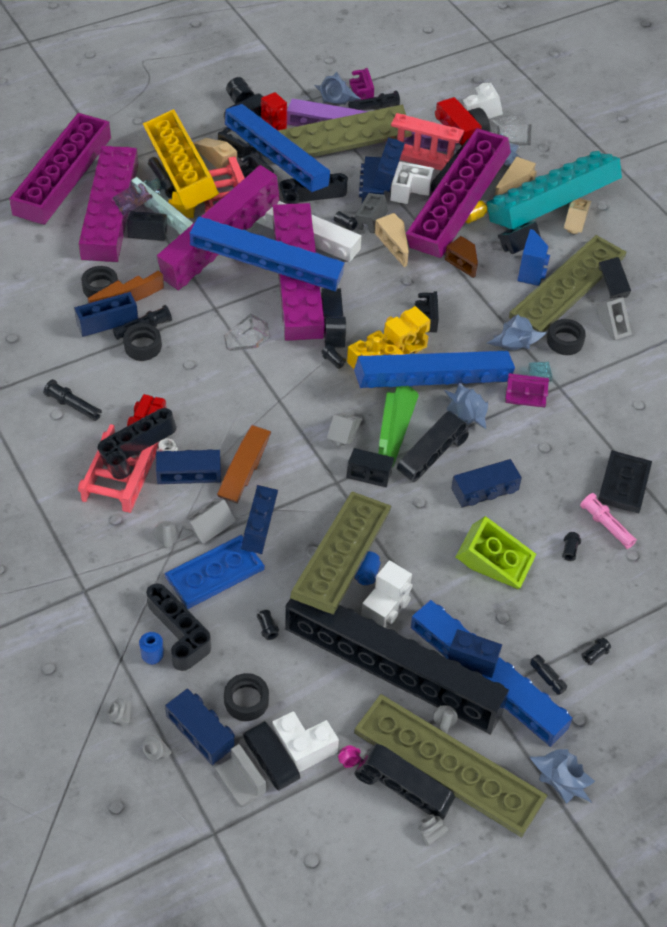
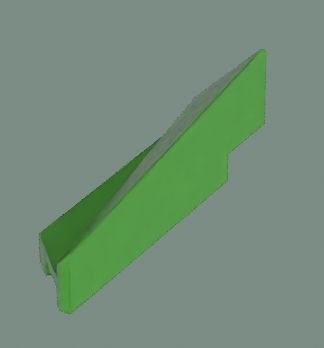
[378,386,419,467]

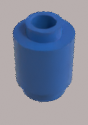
[354,551,381,586]
[139,632,164,665]

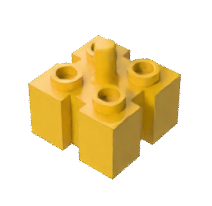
[384,306,431,354]
[347,330,404,369]

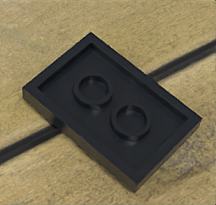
[598,450,652,514]

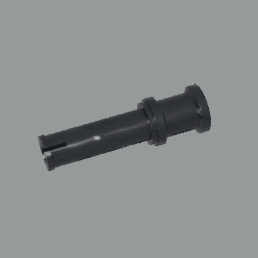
[348,90,400,110]
[148,157,176,198]
[112,305,172,340]
[43,379,102,421]

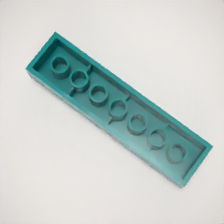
[487,151,622,229]

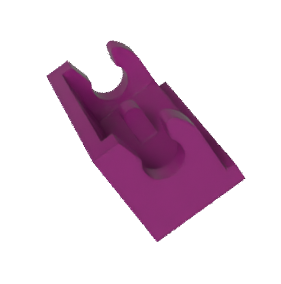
[349,68,375,101]
[505,373,549,408]

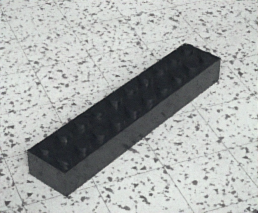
[285,598,509,735]

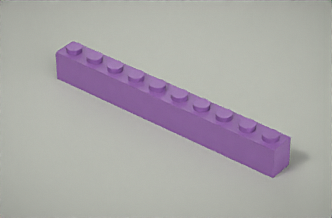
[287,98,457,153]

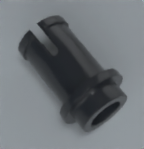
[334,211,358,231]
[321,345,346,369]
[562,532,581,561]
[257,610,279,640]
[581,637,611,665]

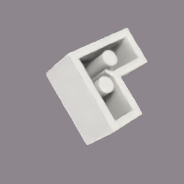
[463,83,503,119]
[390,162,434,204]
[361,560,413,627]
[272,711,339,772]

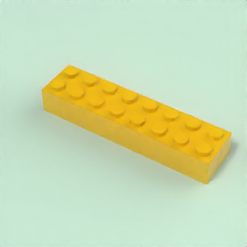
[143,109,219,210]

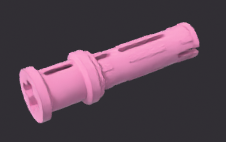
[580,493,637,549]

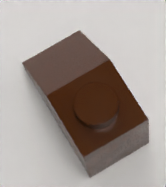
[445,236,478,278]

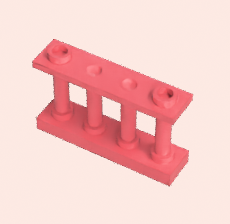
[391,113,464,170]
[204,156,244,212]
[78,424,159,513]

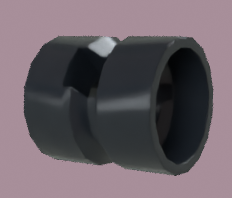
[226,77,255,104]

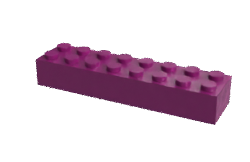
[9,113,111,225]
[406,129,511,258]
[79,146,139,262]
[156,165,280,291]
[273,203,324,341]

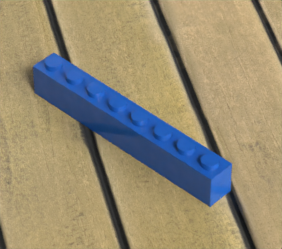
[225,104,330,192]
[190,216,345,292]
[354,351,515,388]
[410,600,572,747]

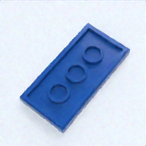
[165,535,265,609]

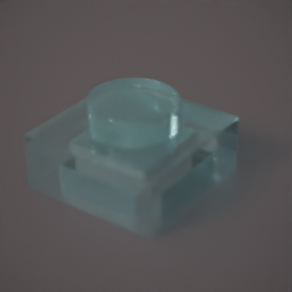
[528,362,552,382]

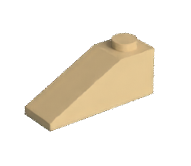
[193,138,237,169]
[495,157,537,196]
[564,198,591,234]
[375,213,409,267]

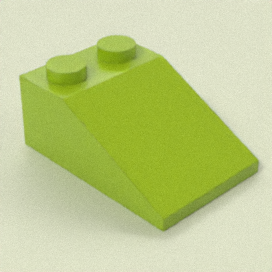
[455,516,537,589]

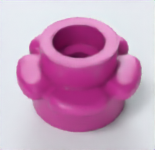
[338,745,361,768]

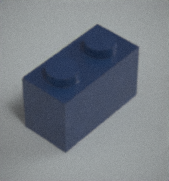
[448,629,503,678]

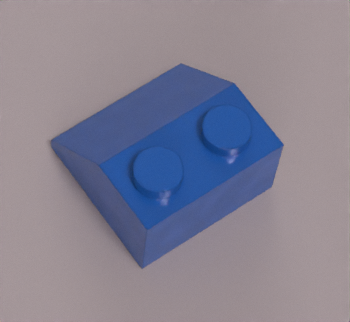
[518,229,550,286]

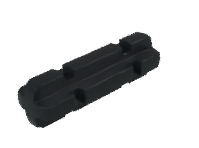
[530,654,567,695]

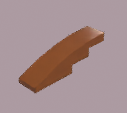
[88,271,164,303]
[217,425,271,504]

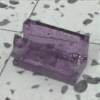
[113,183,153,215]

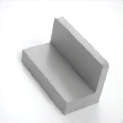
[182,499,236,544]
[216,744,266,807]

